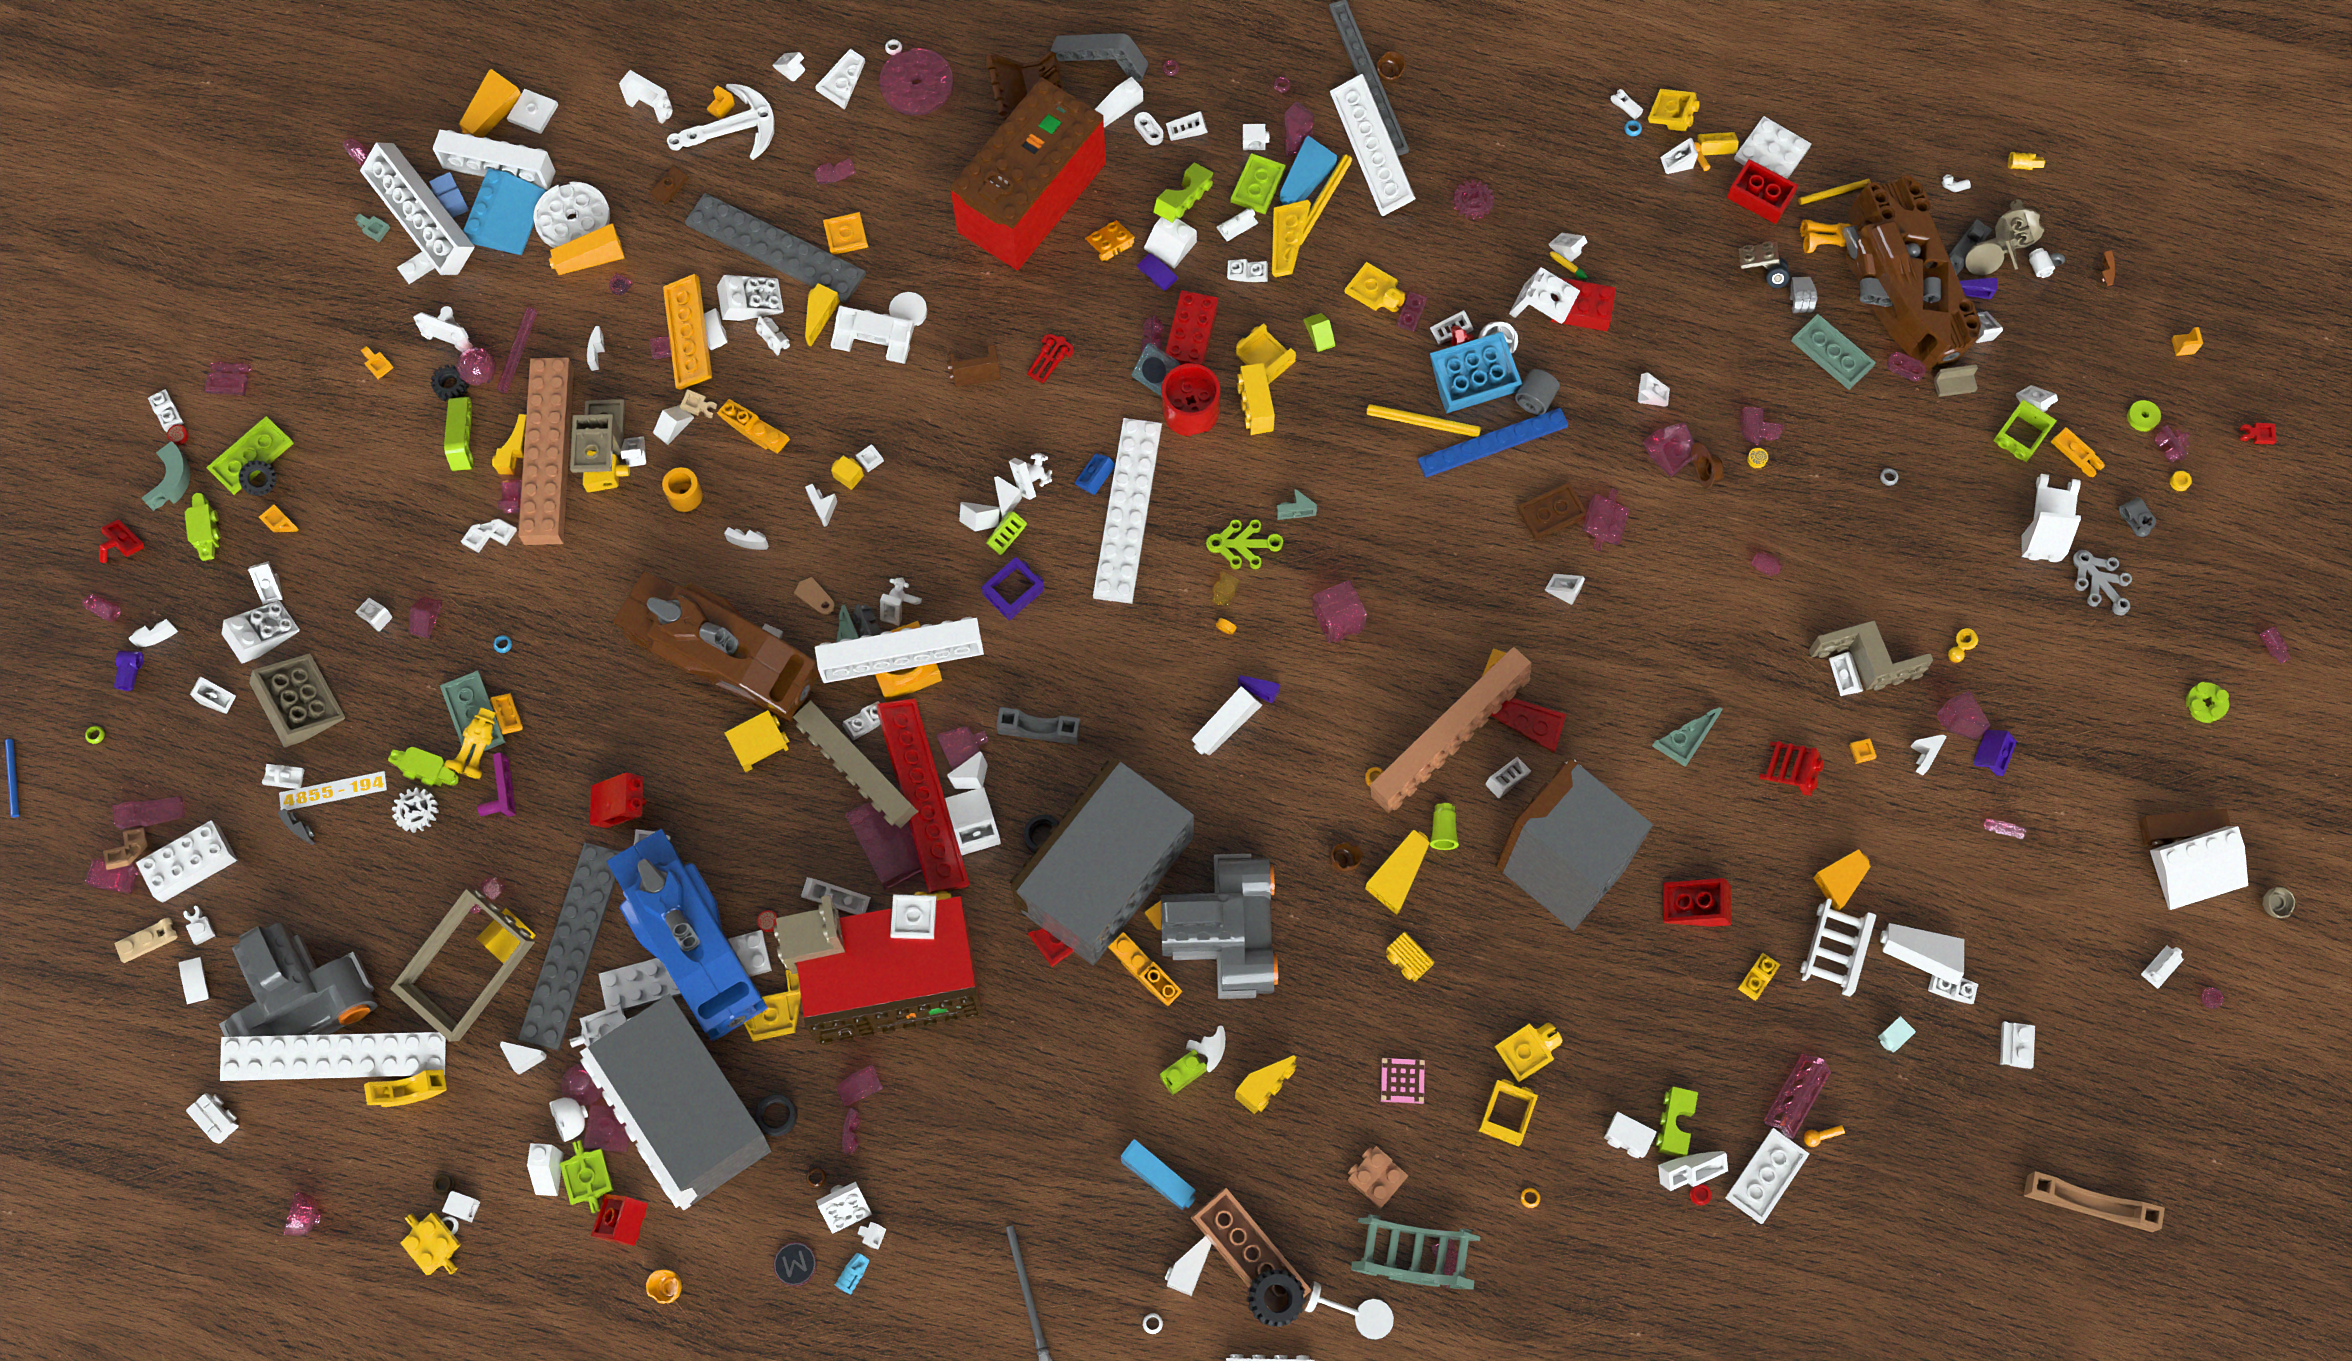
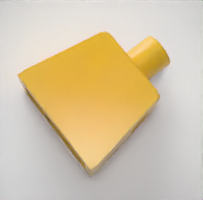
[583,450,630,492]

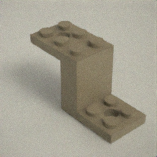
[570,399,625,473]
[1809,620,1934,690]
[773,895,845,974]

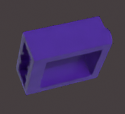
[981,557,1044,621]

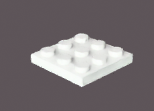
[1734,116,1811,179]

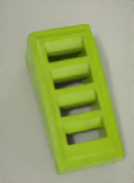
[986,512,1027,555]

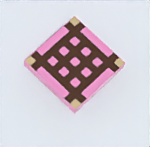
[1381,1058,1425,1104]

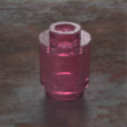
[1751,551,1782,577]

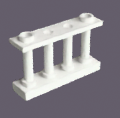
[1800,899,1876,997]

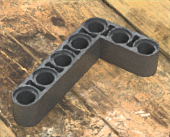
[1050,33,1148,82]

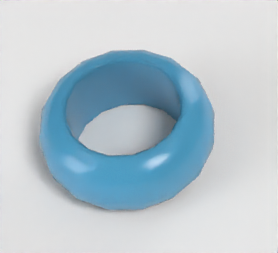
[1624,120,1642,136]
[494,635,512,653]

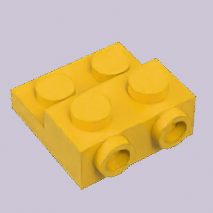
[1648,89,1699,131]

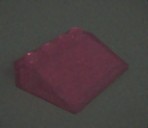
[845,801,922,890]

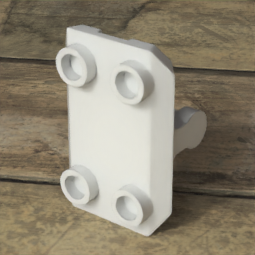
[413,306,473,352]

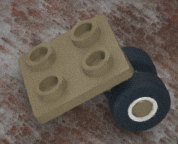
[1739,241,1790,288]

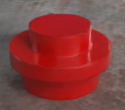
[1689,1184,1712,1206]

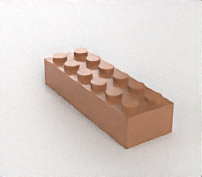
[1190,1188,1312,1312]

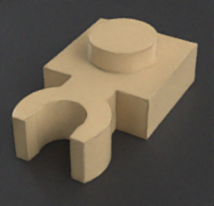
[680,389,717,418]

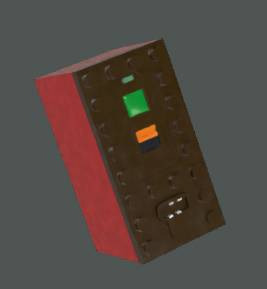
[796,896,983,1045]

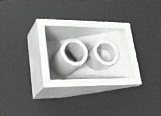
[2022,512,2081,562]

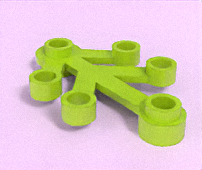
[1206,519,1283,569]

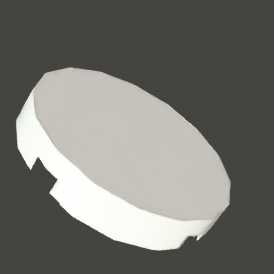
[889,292,927,326]

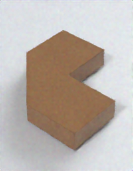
[103,827,148,870]

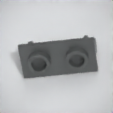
[852,603,882,637]

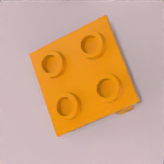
[1085,220,1135,261]

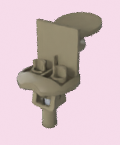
[1965,200,2044,275]

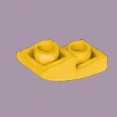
[1738,953,1780,1001]

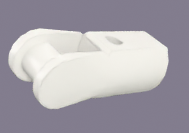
[1611,89,1643,120]

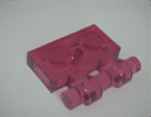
[204,361,251,395]

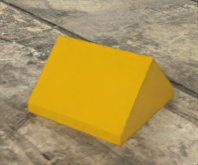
[476,908,536,964]

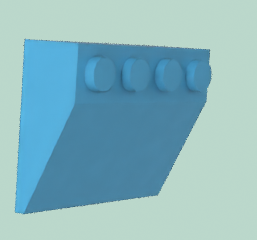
[463,168,547,255]
[1430,332,1522,414]

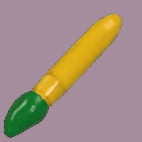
[1550,251,1588,279]

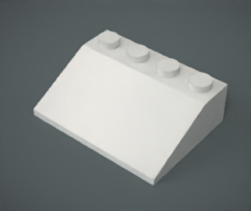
[2150,826,2248,910]

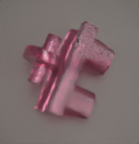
[2154,425,2191,463]

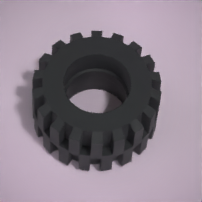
[1247,1269,1305,1327]

